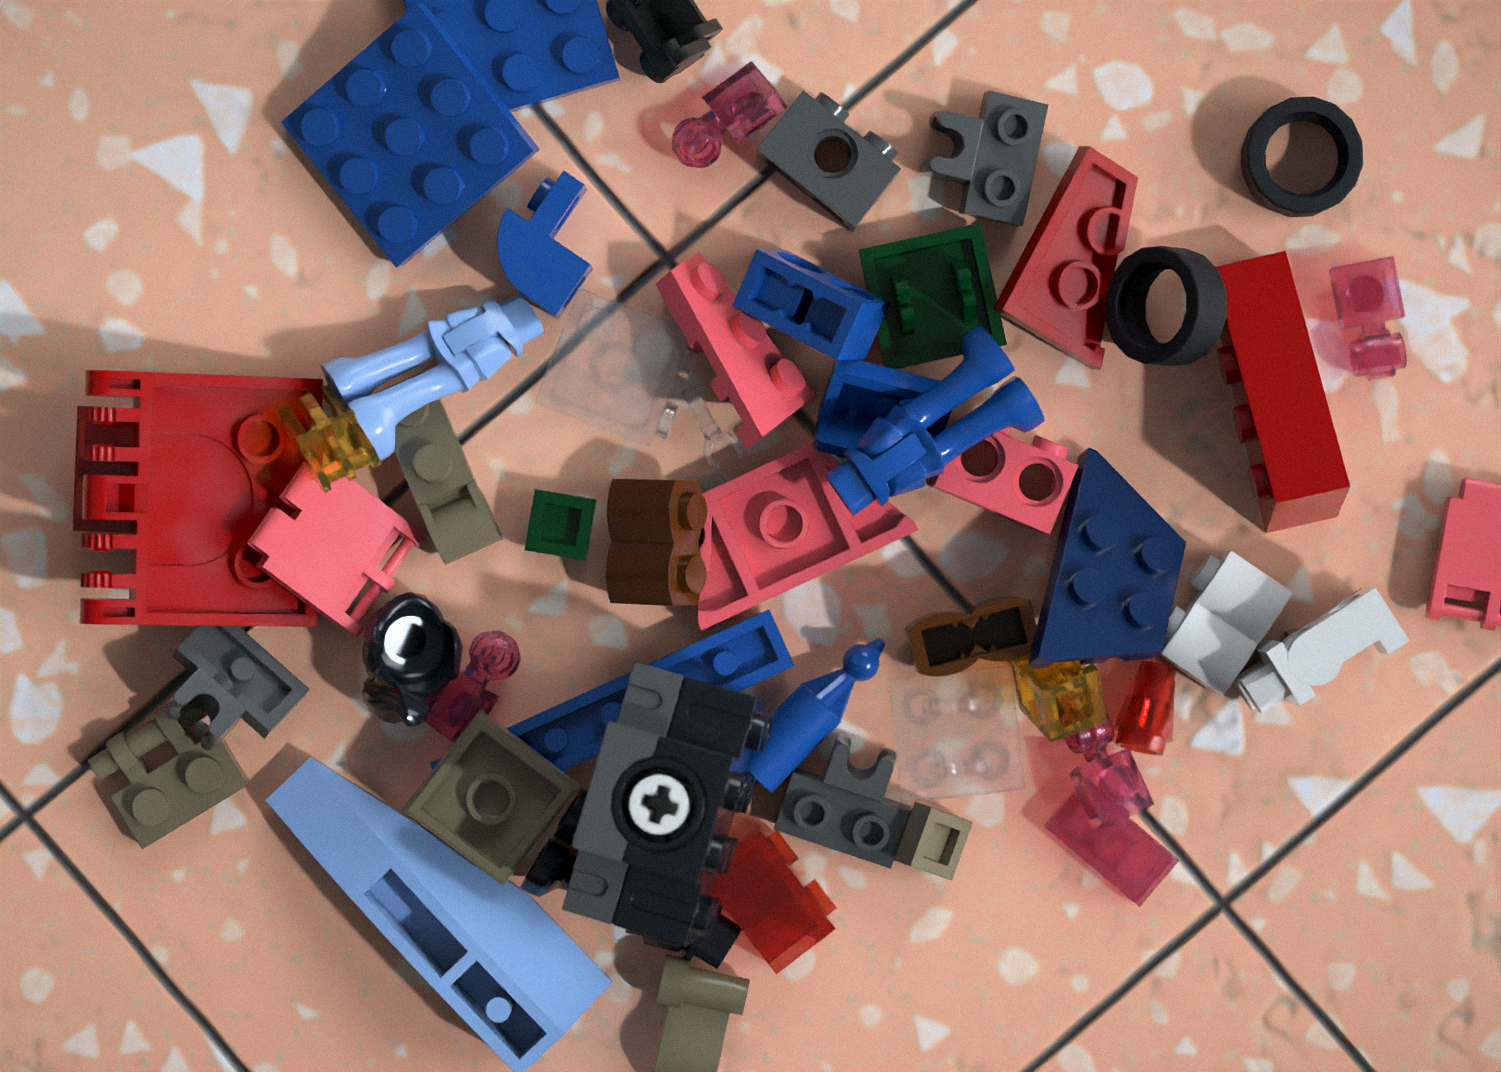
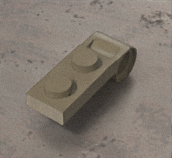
[374,370,503,565]

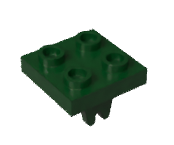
[858,223,1007,370]

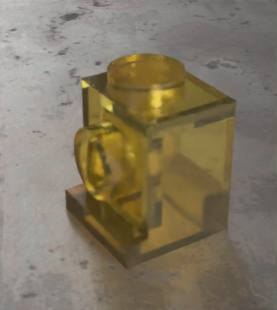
[1011,652,1107,743]

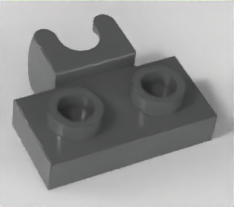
[919,91,1048,227]
[165,626,310,750]
[774,733,911,869]

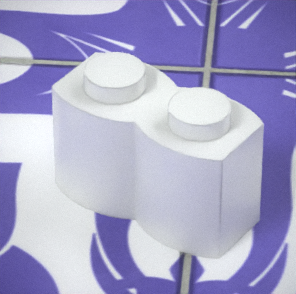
[1158,550,1293,696]

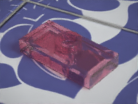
[1043,779,1179,907]

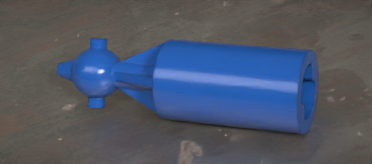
[748,637,886,793]

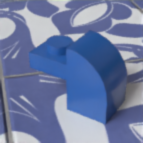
[497,170,593,319]

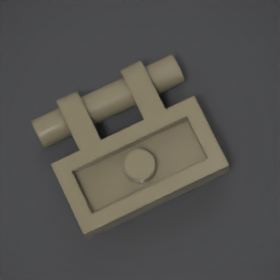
[88,705,251,849]

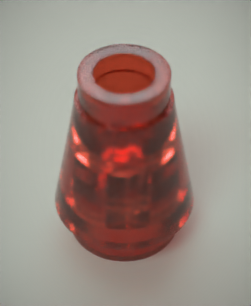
[1112,661,1177,756]

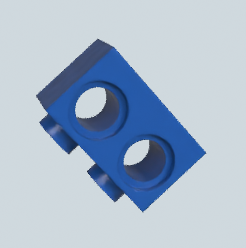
[732,249,890,360]

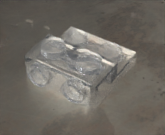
[534,287,700,447]

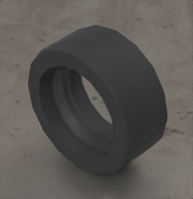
[1241,96,1364,217]
[1105,246,1227,366]

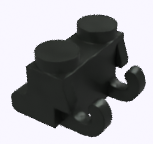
[606,0,723,83]

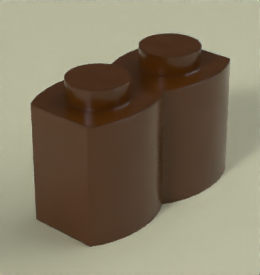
[606,479,707,606]
[905,596,1037,676]

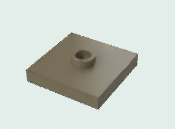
[403,709,579,886]

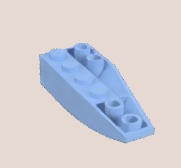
[265,757,613,1072]

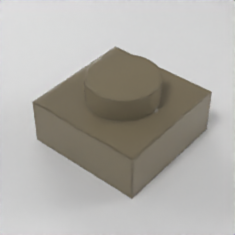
[894,801,973,880]

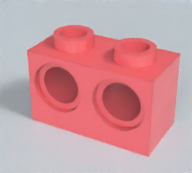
[931,417,1079,534]

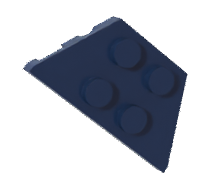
[1028,448,1186,668]

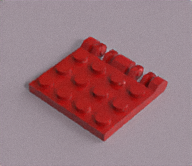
[80,370,323,627]

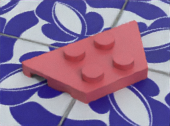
[697,442,918,630]

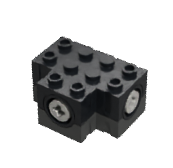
[561,661,774,946]

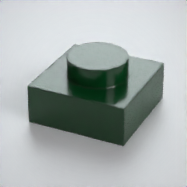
[524,489,597,561]

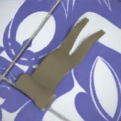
[653,954,750,1072]

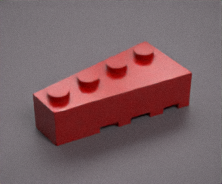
[1216,251,1350,533]

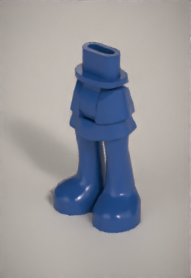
[825,325,1045,516]

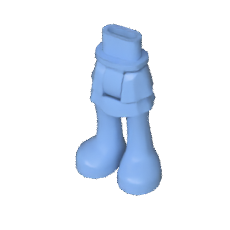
[321,293,545,463]

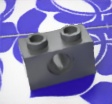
[756,90,901,232]

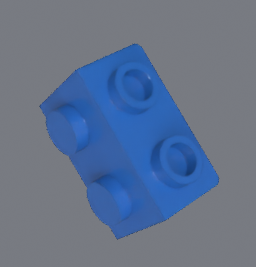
[813,360,952,478]

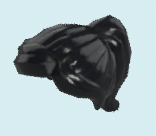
[362,592,463,727]

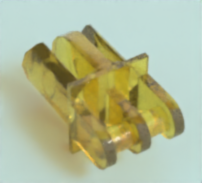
[278,385,381,494]

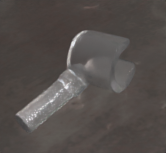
[682,385,742,470]

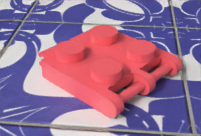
[247,462,426,639]
[1425,477,1501,631]

